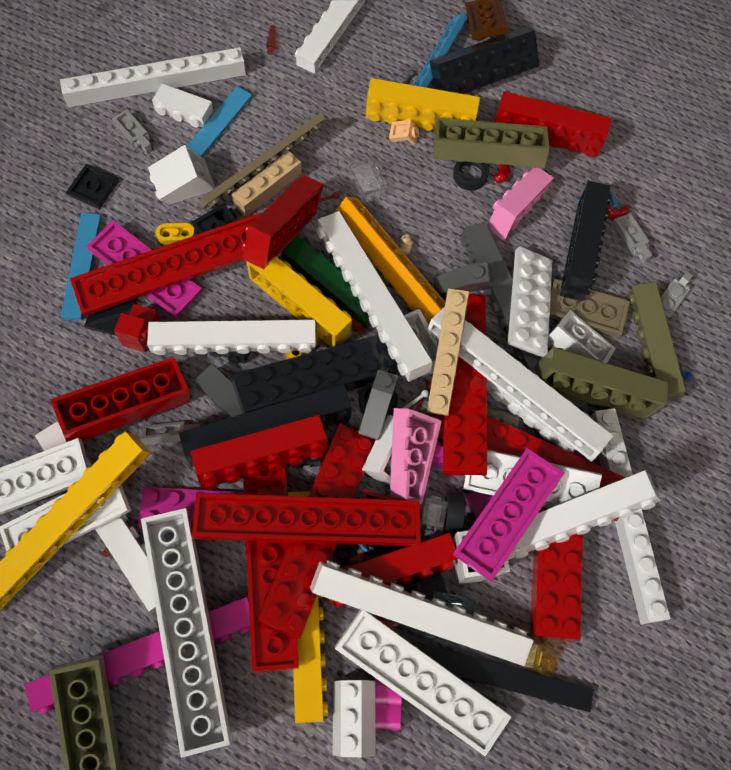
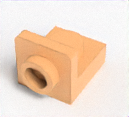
[389,120,419,145]

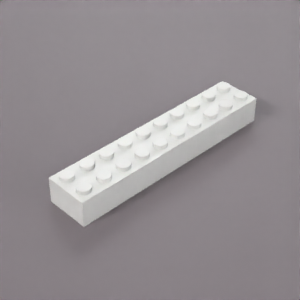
[141,508,233,758]

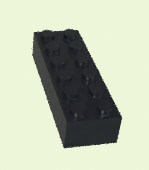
[430,27,539,94]
[559,180,612,301]

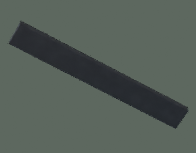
[416,642,594,712]

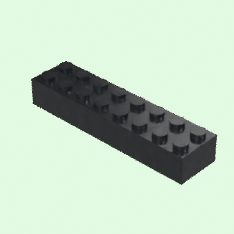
[232,335,400,414]
[179,384,352,467]

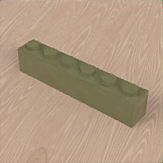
[628,282,686,400]

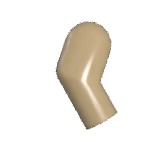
[400,234,413,255]

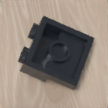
[191,203,237,234]

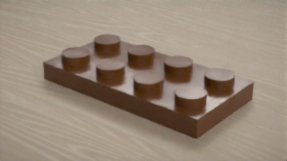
[465,0,508,41]

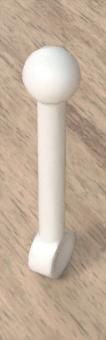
[401,390,429,409]

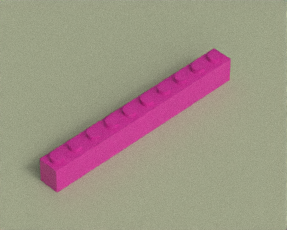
[24,597,250,715]

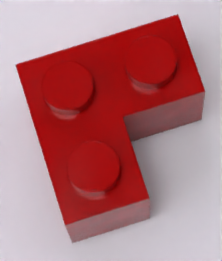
[114,304,161,353]

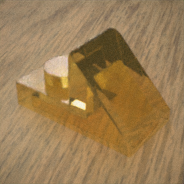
[520,645,557,678]

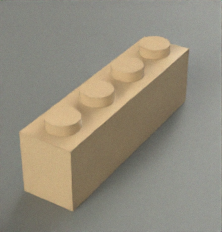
[231,150,302,217]

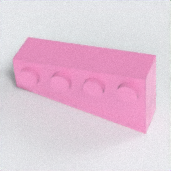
[487,167,554,241]
[390,408,442,504]

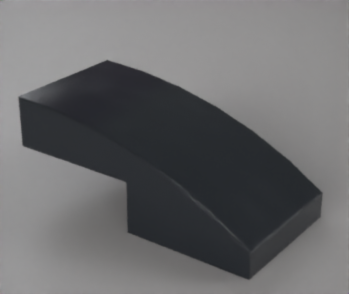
[402,574,448,601]

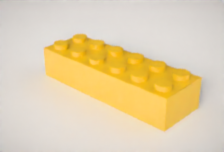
[366,78,480,131]
[246,256,352,347]

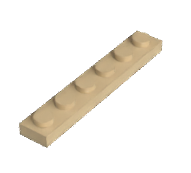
[427,289,469,416]

